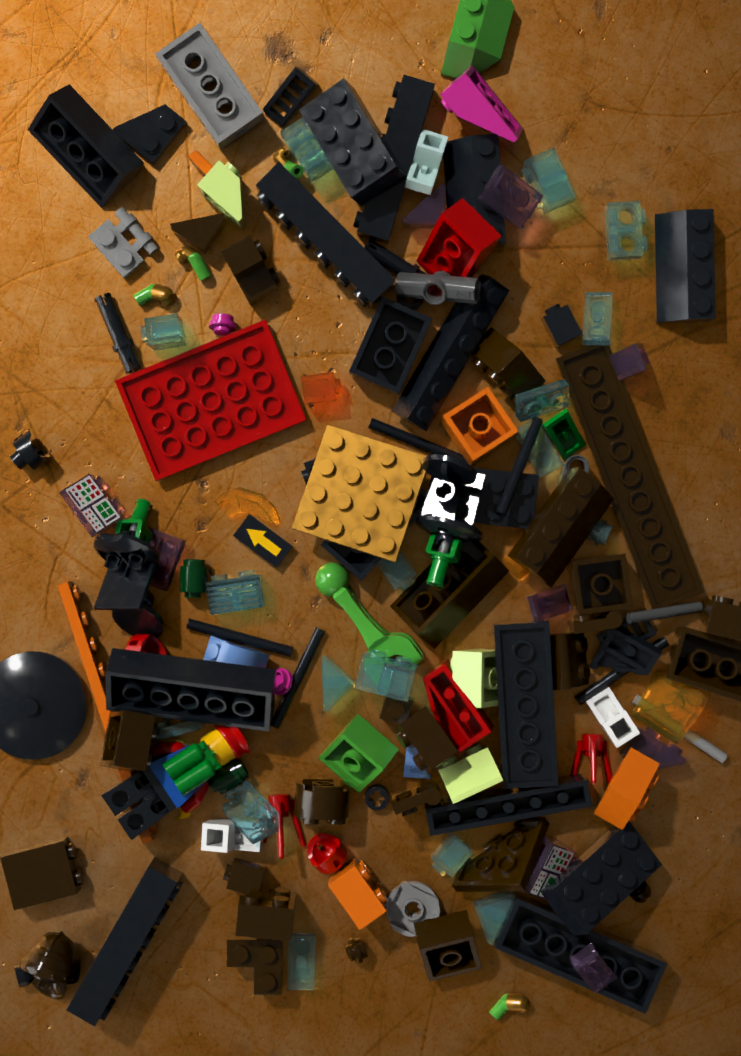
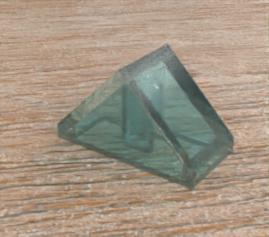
[321,655,355,711]
[473,891,515,945]

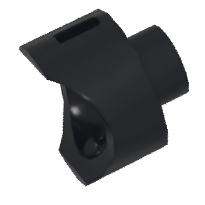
[9,429,51,470]

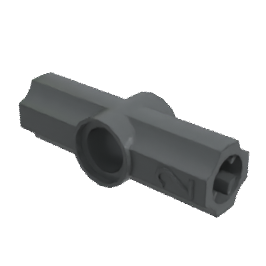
[395,271,481,305]

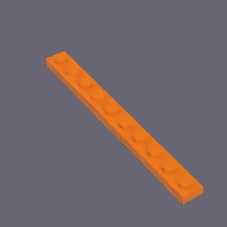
[57,581,158,844]

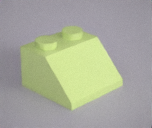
[197,161,246,230]
[451,648,498,708]
[438,743,503,804]

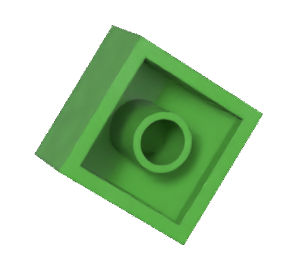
[318,714,399,794]

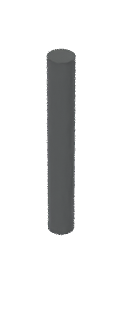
[626,602,703,624]

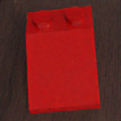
[416,198,501,278]

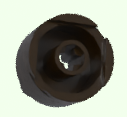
[294,778,350,825]

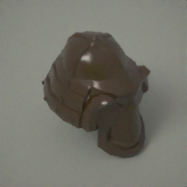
[20,931,81,999]

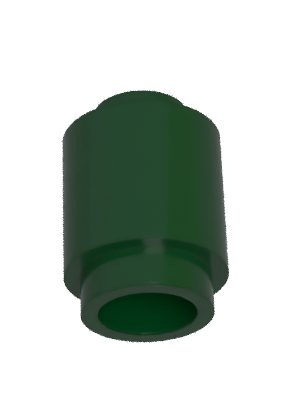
[179,559,207,598]
[208,758,249,795]

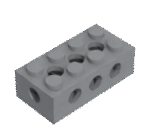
[155,23,264,150]

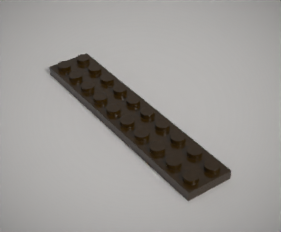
[555,339,704,609]

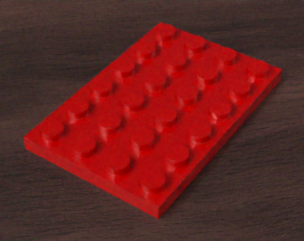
[115,319,307,481]

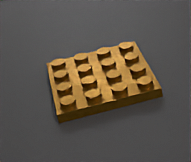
[292,425,427,563]

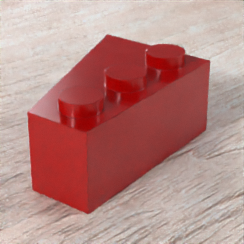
[423,659,494,755]

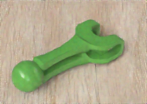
[315,562,425,691]

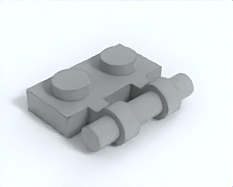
[88,207,158,279]

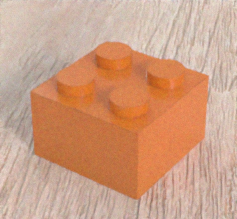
[440,387,519,466]
[593,747,660,830]
[328,857,388,930]

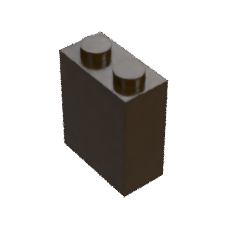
[0,837,83,910]

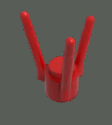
[570,734,612,785]
[263,794,306,859]

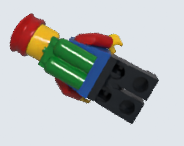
[101,725,250,840]

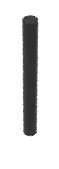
[495,417,543,517]
[368,418,467,463]
[186,618,293,657]
[271,627,325,729]
[574,636,669,706]

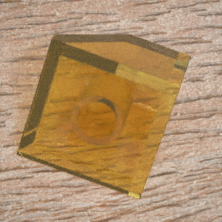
[630,669,712,744]

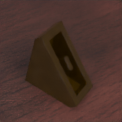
[170,213,227,254]

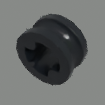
[365,784,389,811]

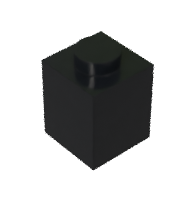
[541,303,582,348]

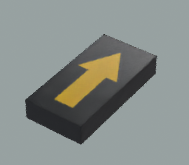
[233,514,293,568]

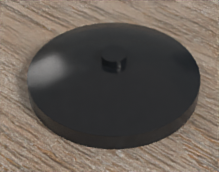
[0,651,88,760]

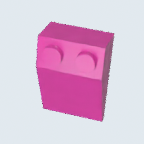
[440,65,523,142]

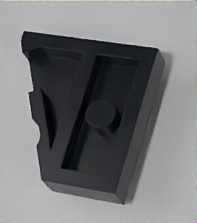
[112,104,187,165]
[589,626,662,676]

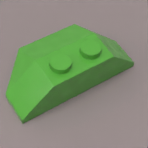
[441,0,515,79]

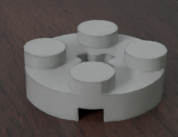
[386,881,440,937]

